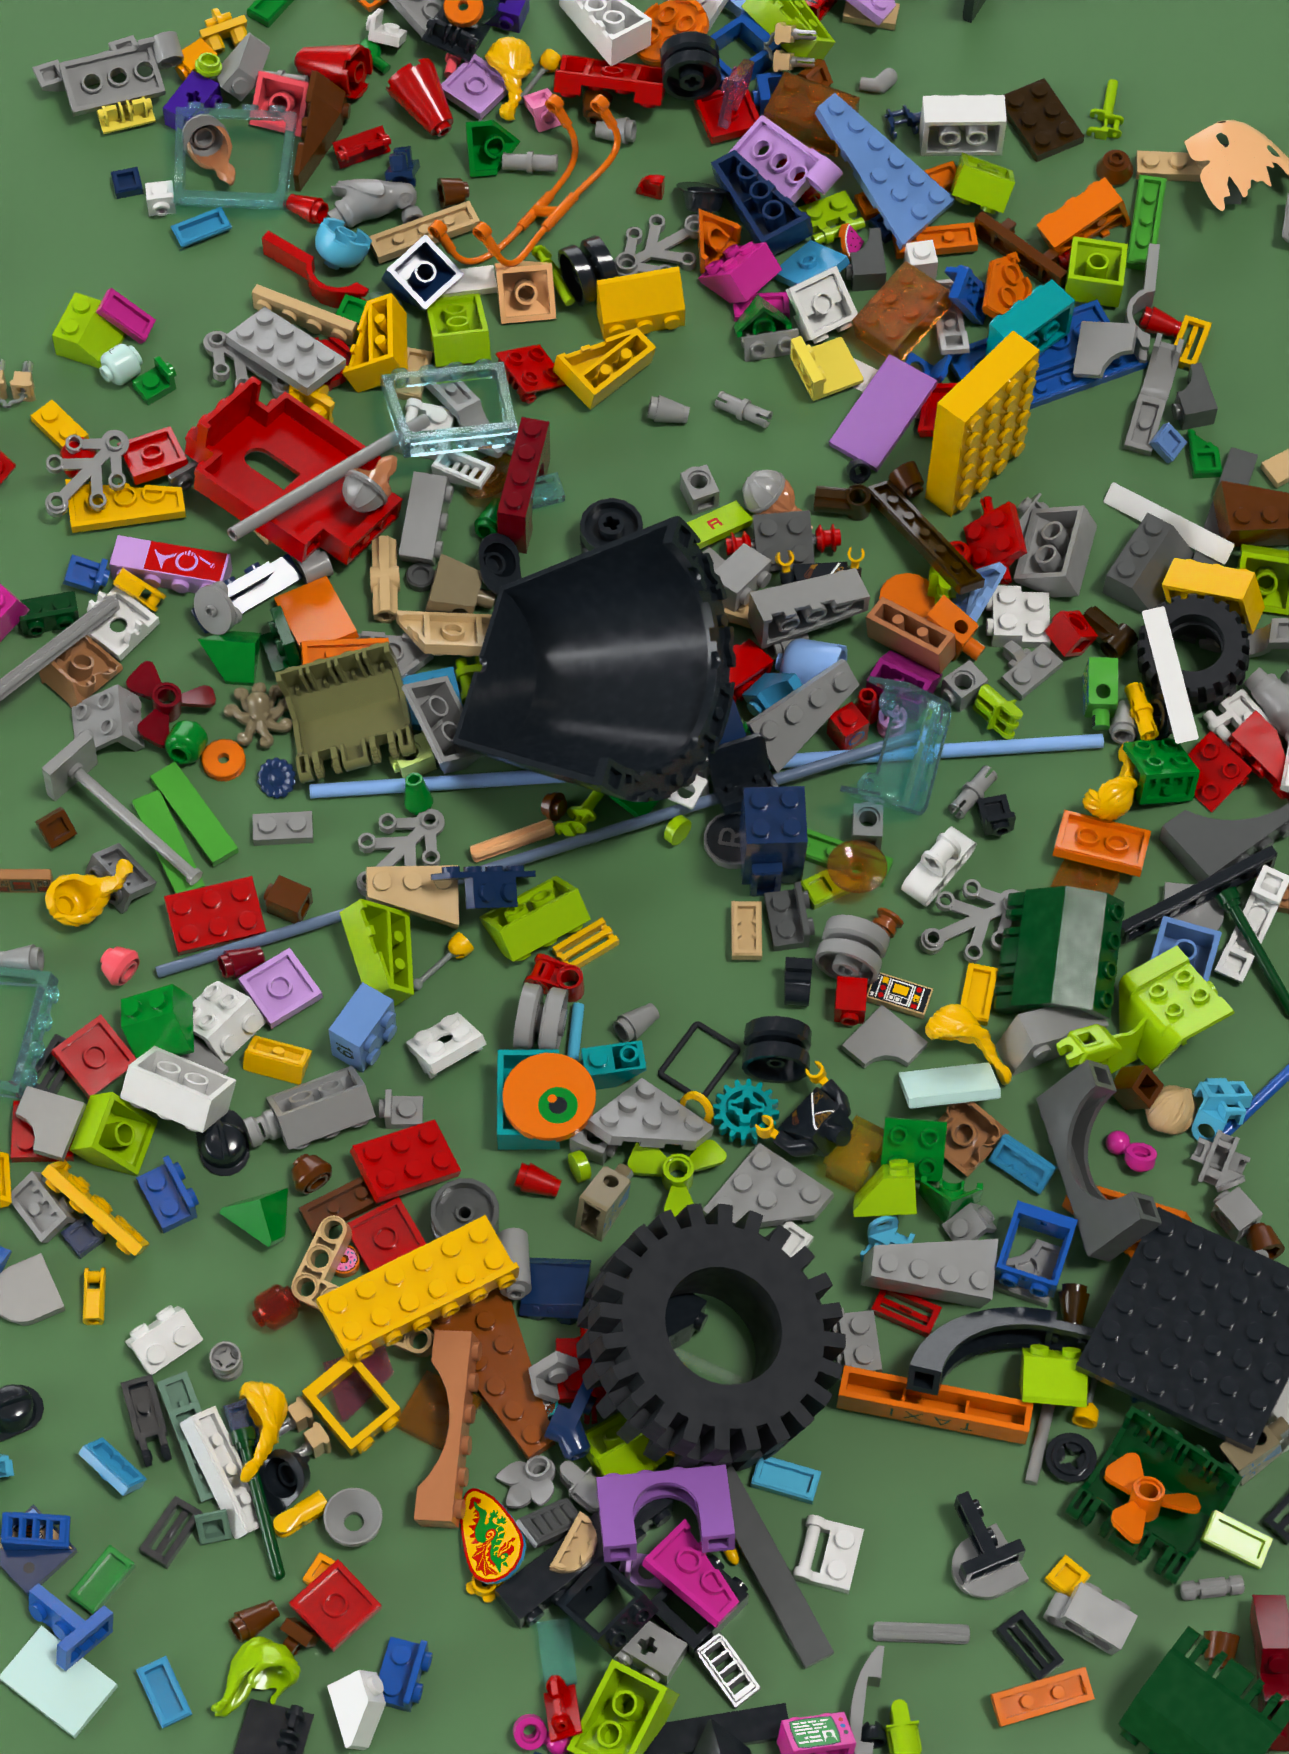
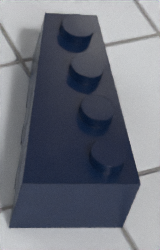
[711,150,814,255]

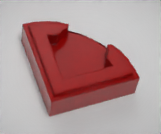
[636,175,665,200]

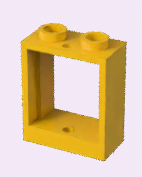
[302,1356,401,1456]

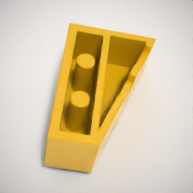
[342,293,408,393]
[553,328,656,410]
[1162,558,1265,635]

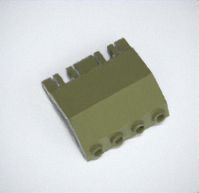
[275,642,416,784]

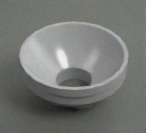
[323,1488,383,1547]

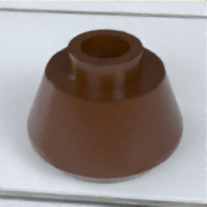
[1096,150,1133,185]
[291,1154,332,1194]

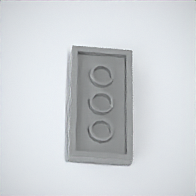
[225,306,346,396]

